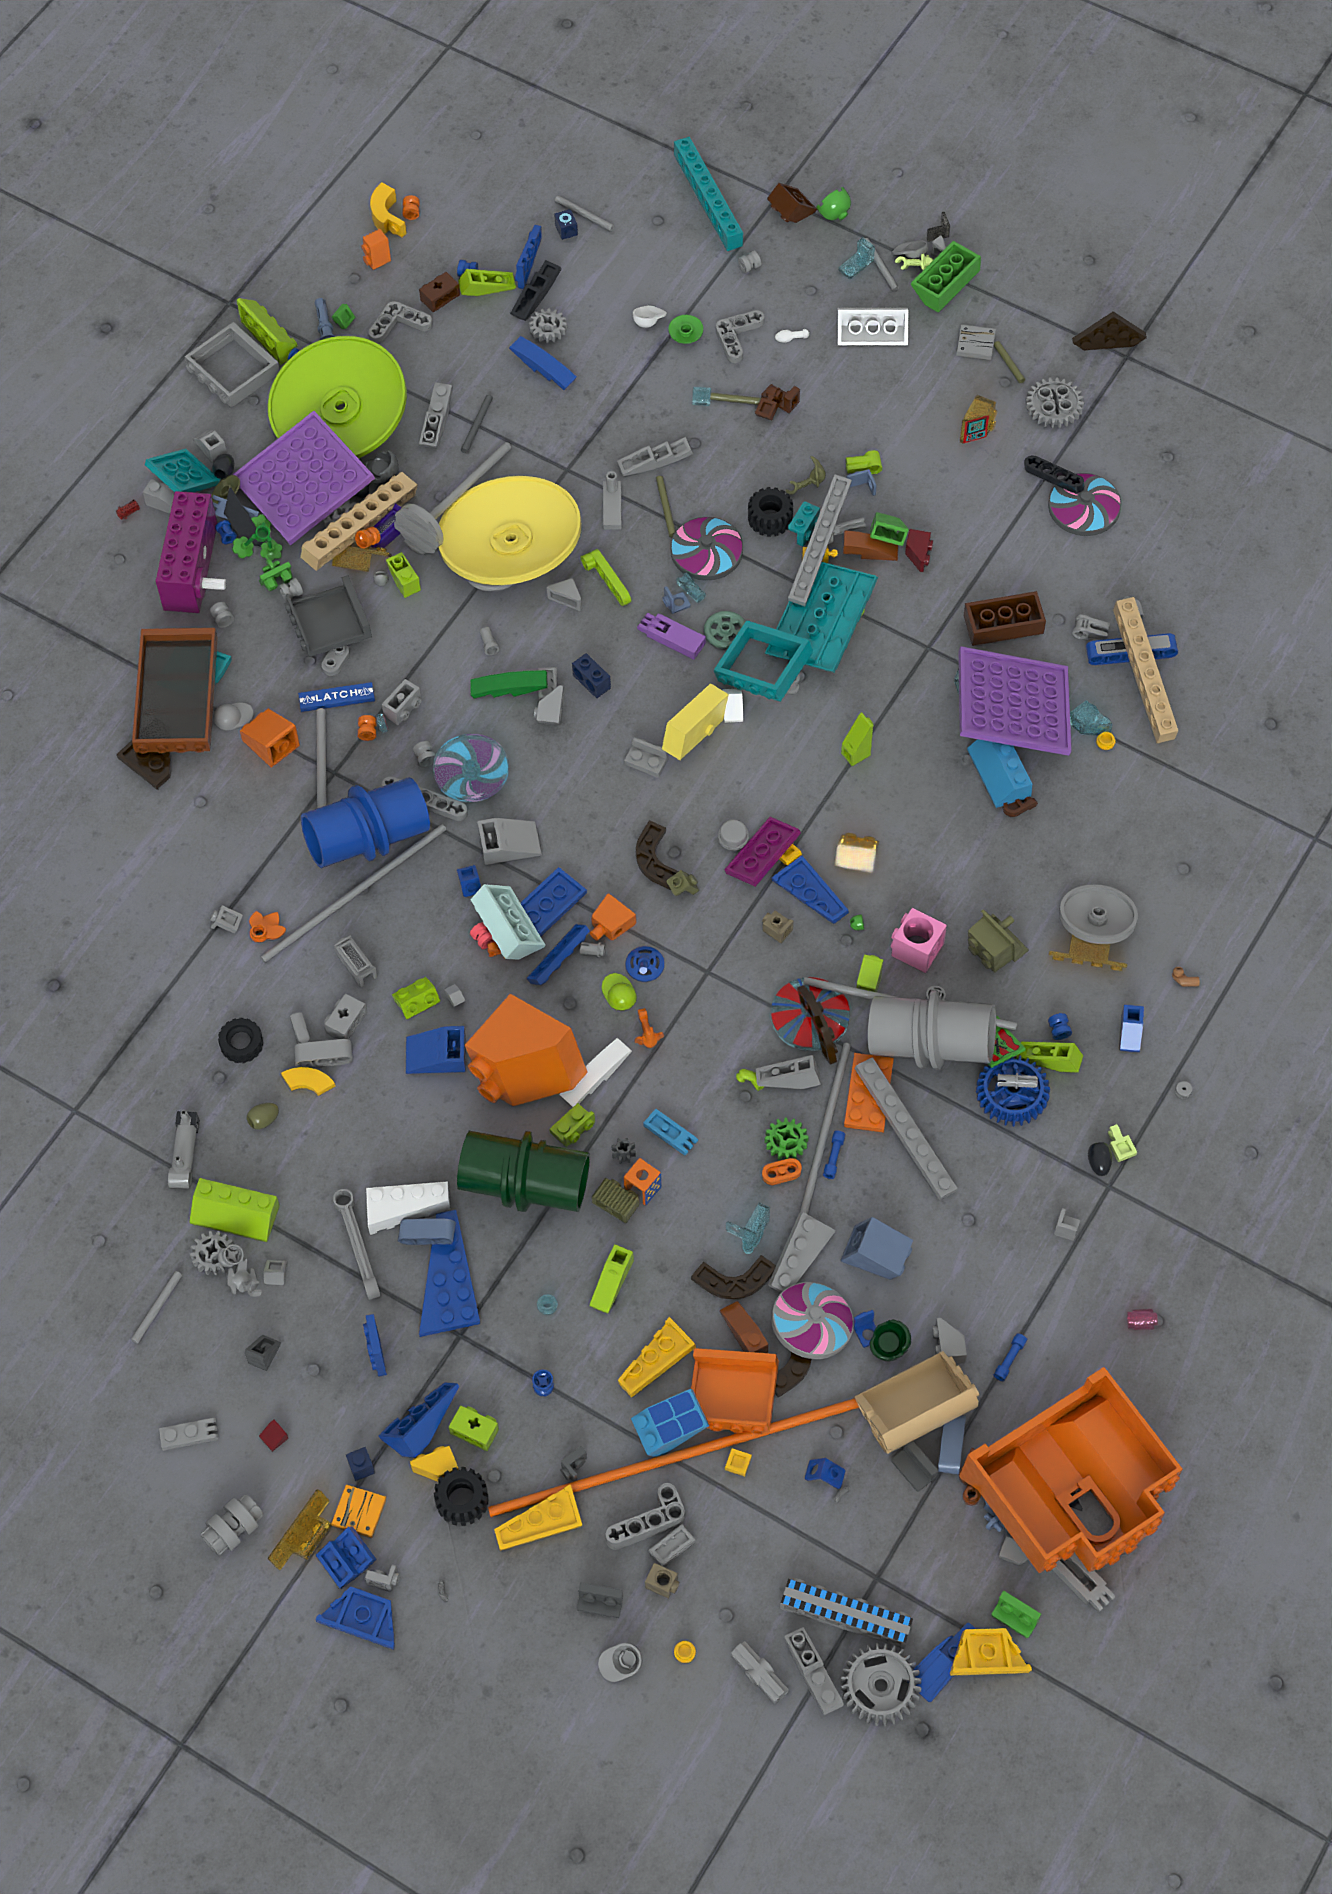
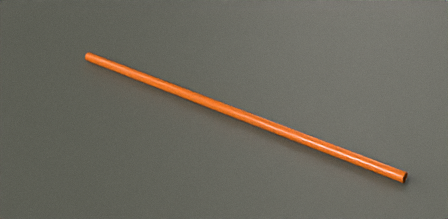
[488,1398,859,1517]

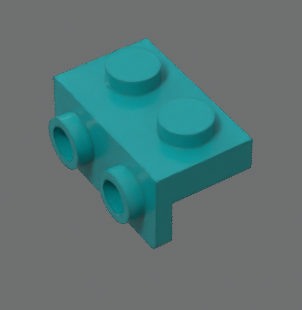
[788,501,820,547]

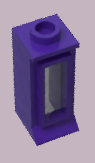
[371,503,402,552]

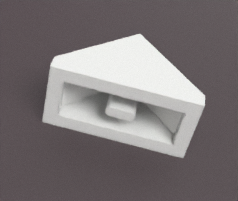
[722,689,743,723]

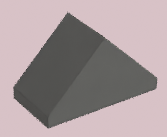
[245,1335,281,1371]

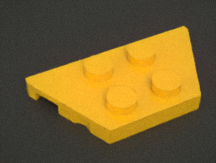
[950,1628,1032,1676]

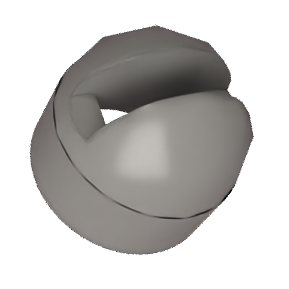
[373,570,389,586]

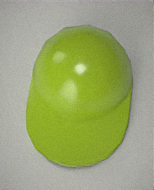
[602,973,637,1010]

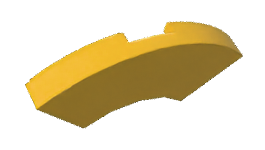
[281,1067,336,1096]

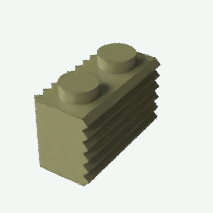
[592,1178,639,1223]

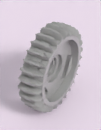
[841,1643,921,1726]

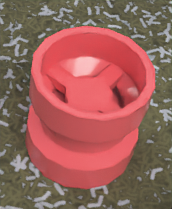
[470,922,495,949]

